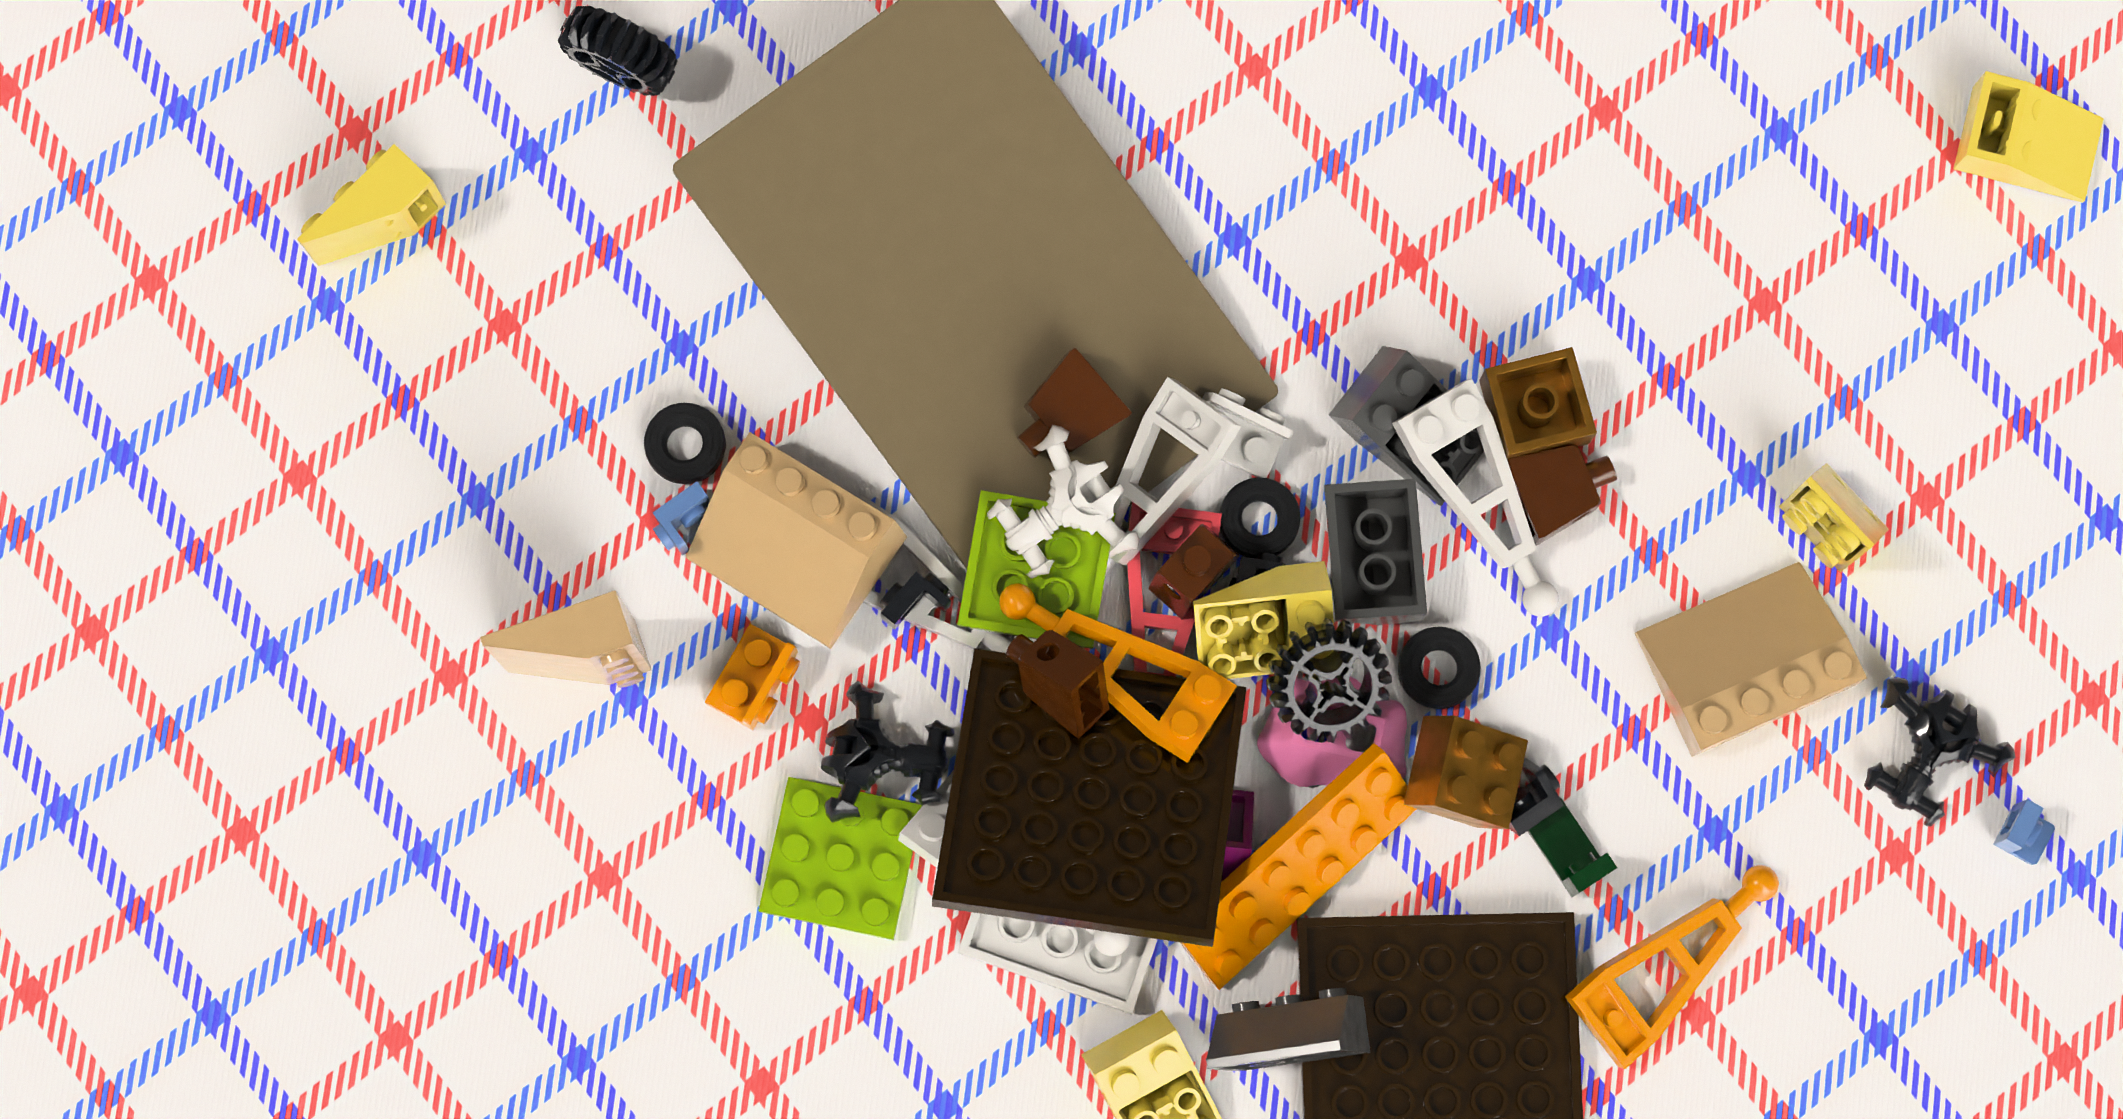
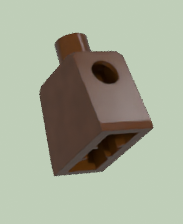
[1017,348,1132,458]
[1507,445,1617,546]
[1148,524,1240,619]
[1006,630,1110,739]

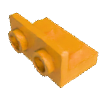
[705,623,800,730]

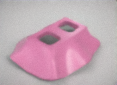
[1257,676,1407,787]

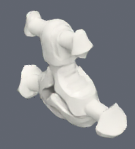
[987,425,1139,578]

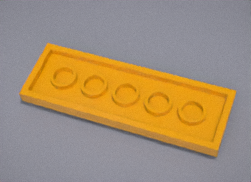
[1180,743,1417,990]

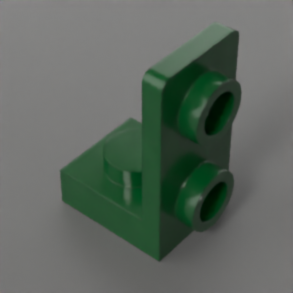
[1527,797,1617,898]

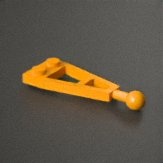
[999,583,1237,763]
[1565,865,1779,1069]

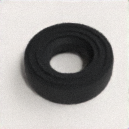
[644,402,726,484]
[1219,478,1301,559]
[1398,626,1481,709]

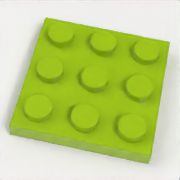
[957,490,1116,649]
[758,777,923,941]

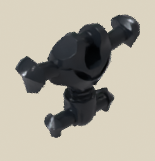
[1864,677,2016,827]
[821,681,954,823]

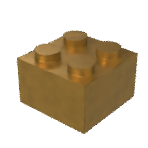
[1479,347,1597,459]
[1403,716,1528,829]

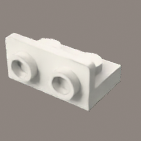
[1202,388,1294,478]

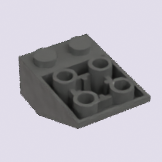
[1328,346,1484,506]

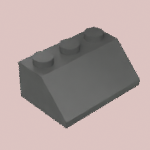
[1324,479,1427,625]
[1206,988,1370,1072]

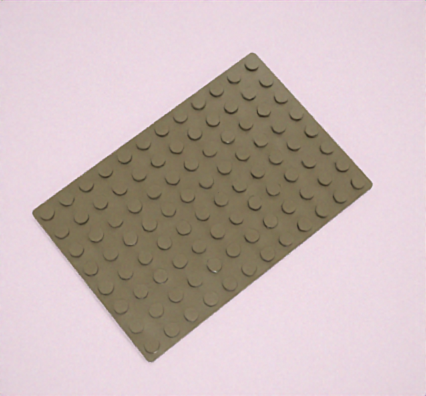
[672,0,1278,569]

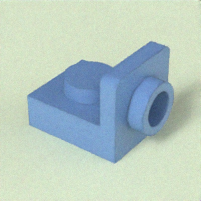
[652,481,710,556]
[1993,799,2055,865]

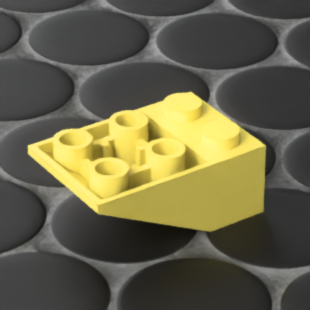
[1954,71,2104,203]
[297,144,446,266]
[1779,463,1889,573]
[1193,561,1334,679]
[1081,1010,1222,1119]

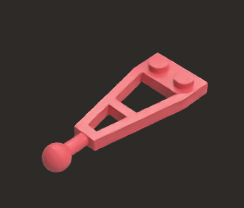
[1127,502,1222,677]

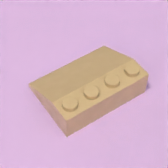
[686,432,907,649]
[1634,561,1867,757]
[480,590,652,688]

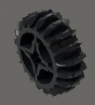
[557,6,678,96]
[1266,618,1392,743]

